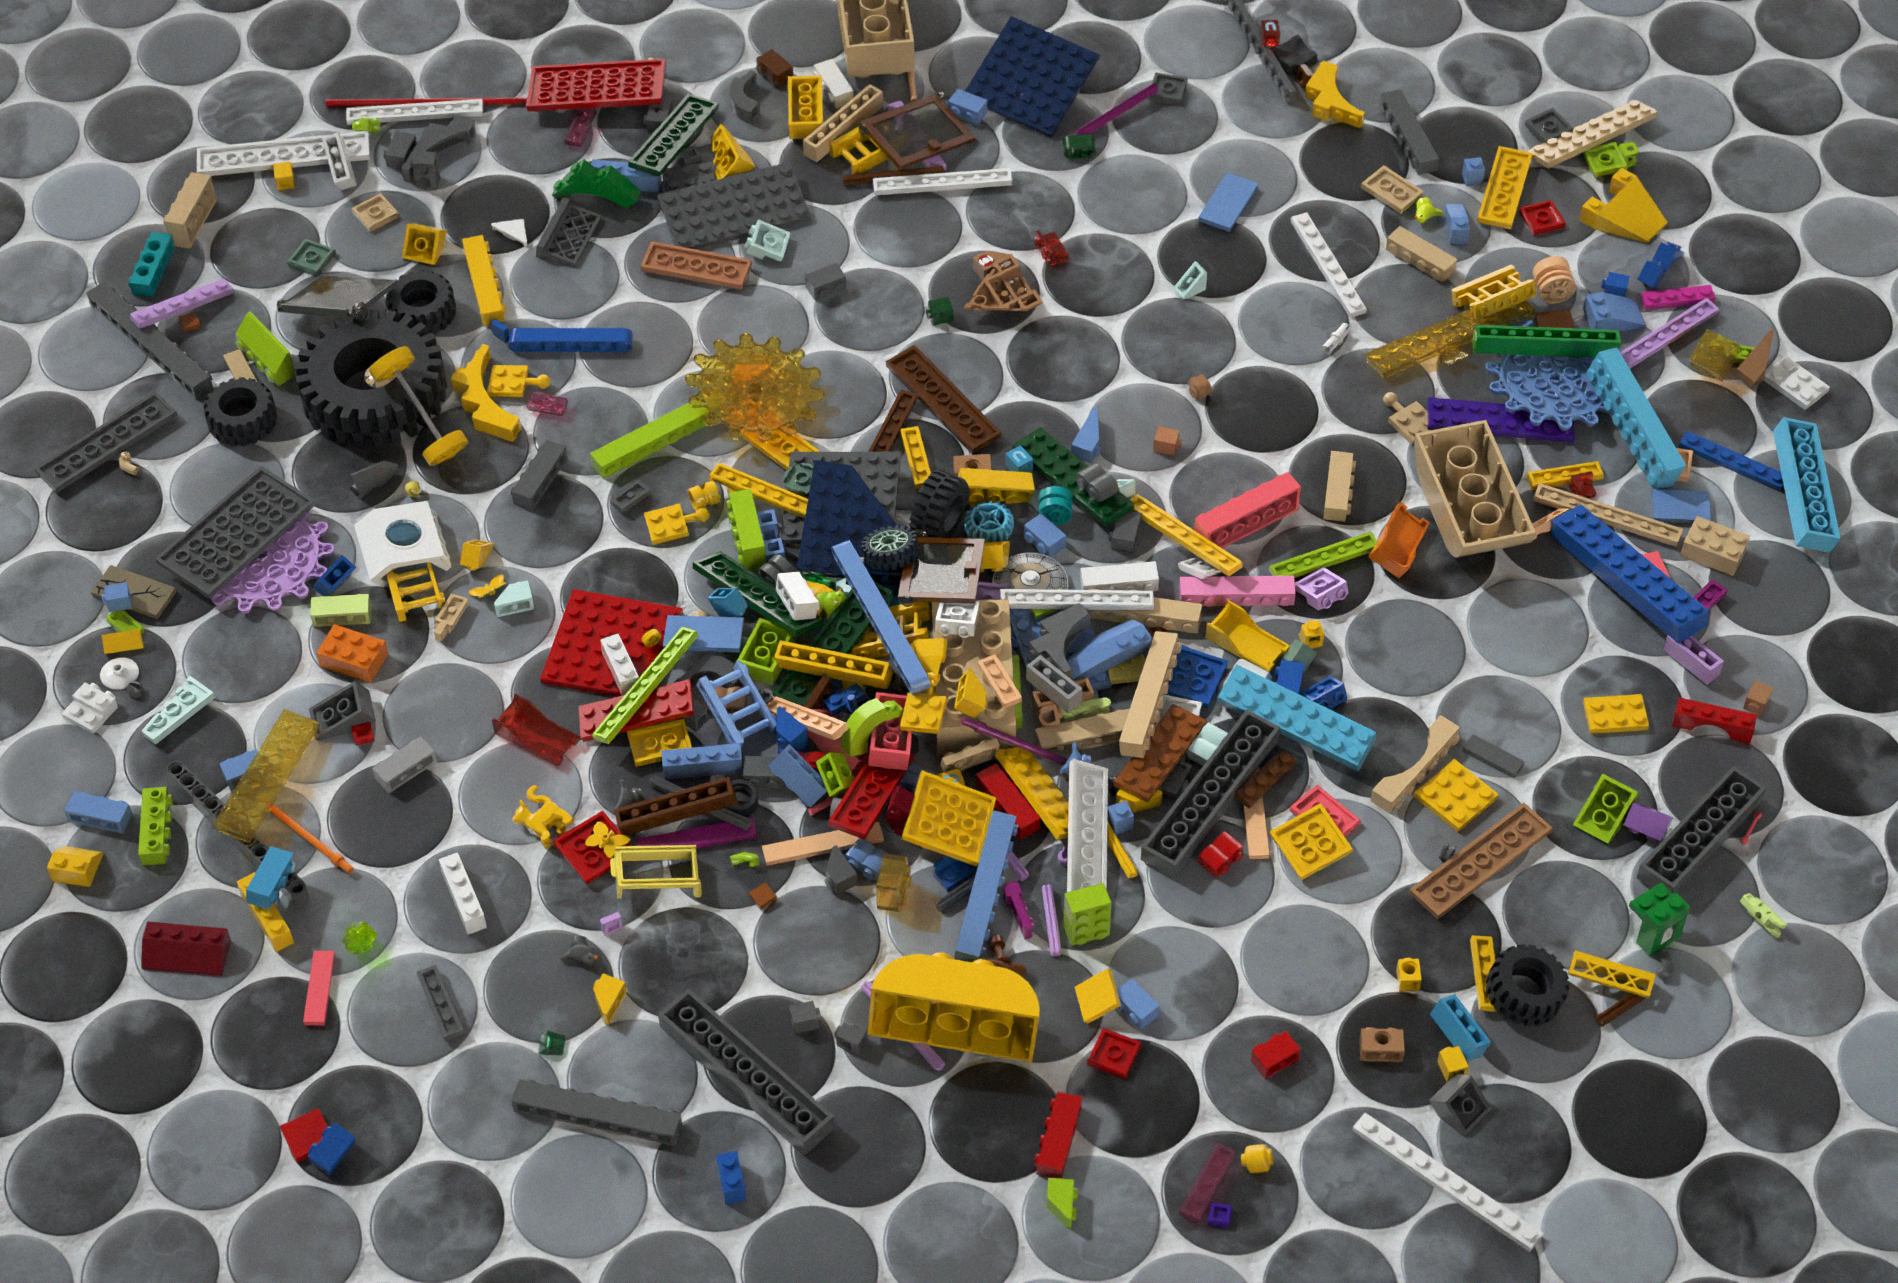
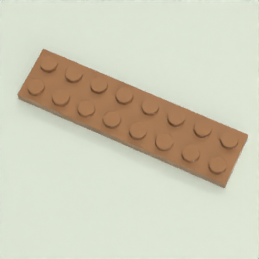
[1409,803,1552,920]

